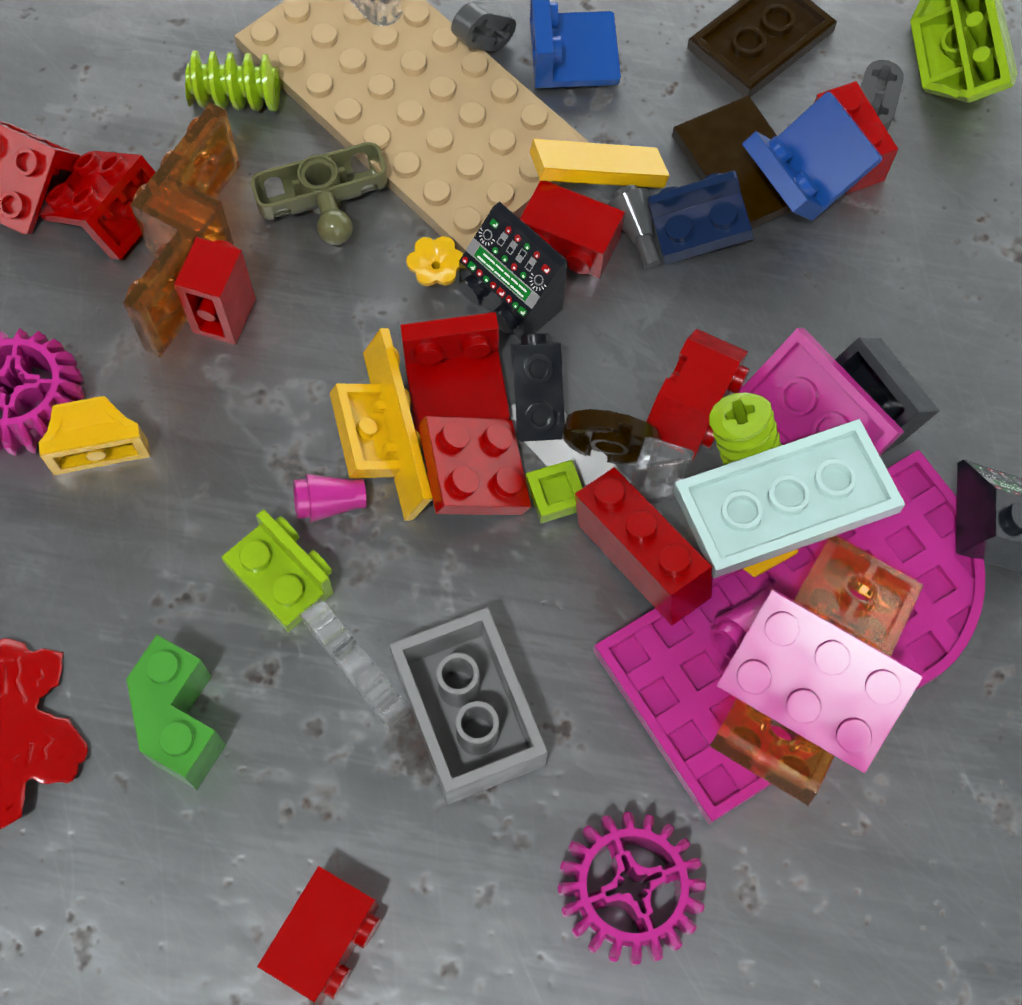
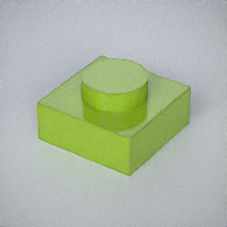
[525,460,583,523]

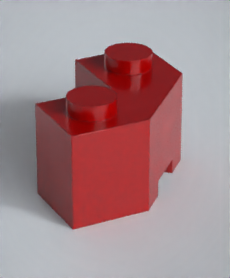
[646,329,750,460]

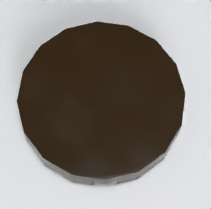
[562,409,661,465]

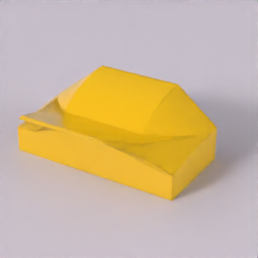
[38,396,150,475]

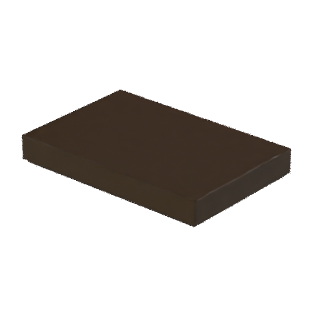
[687,0,837,97]
[672,95,792,229]

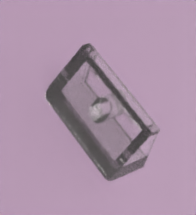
[631,437,695,504]

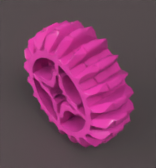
[0,328,85,457]
[557,812,706,966]

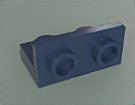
[647,171,754,265]

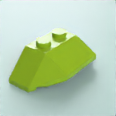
[910,0,1018,103]

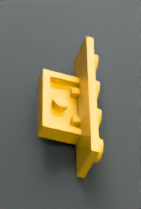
[329,328,433,521]

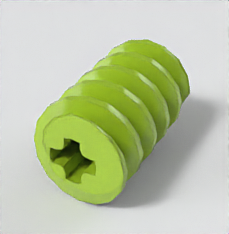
[185,50,281,112]
[709,392,782,465]

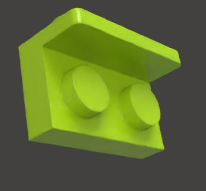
[221,509,334,633]

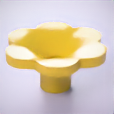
[406,236,463,286]

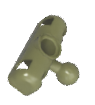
[250,142,388,245]

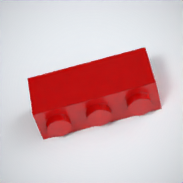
[575,467,712,626]

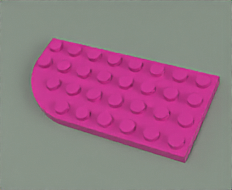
[593,450,986,825]

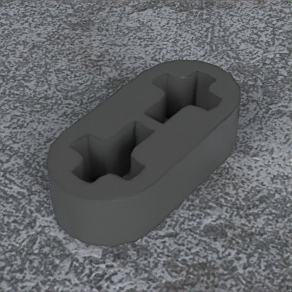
[451,1,516,51]
[860,60,904,131]

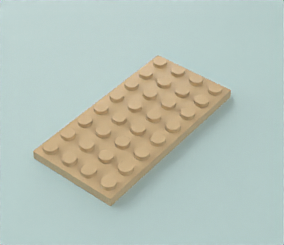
[234,0,590,254]

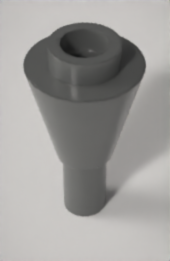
[607,185,662,269]

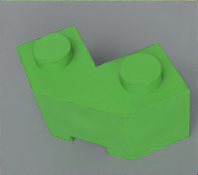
[126,635,226,790]

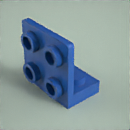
[530,0,621,88]
[742,92,882,221]

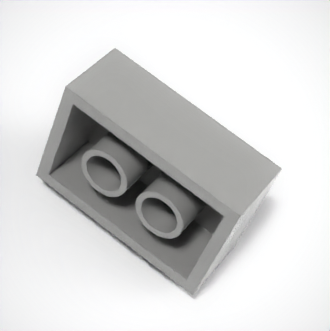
[389,607,548,805]

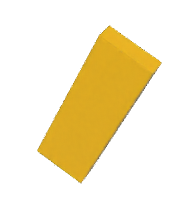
[529,139,670,188]

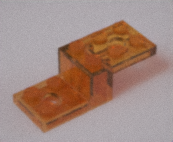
[123,103,241,358]
[710,536,924,806]

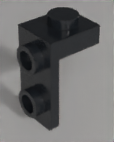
[510,333,565,442]

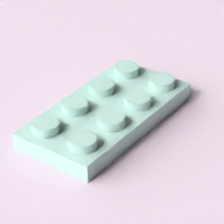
[673,419,905,578]

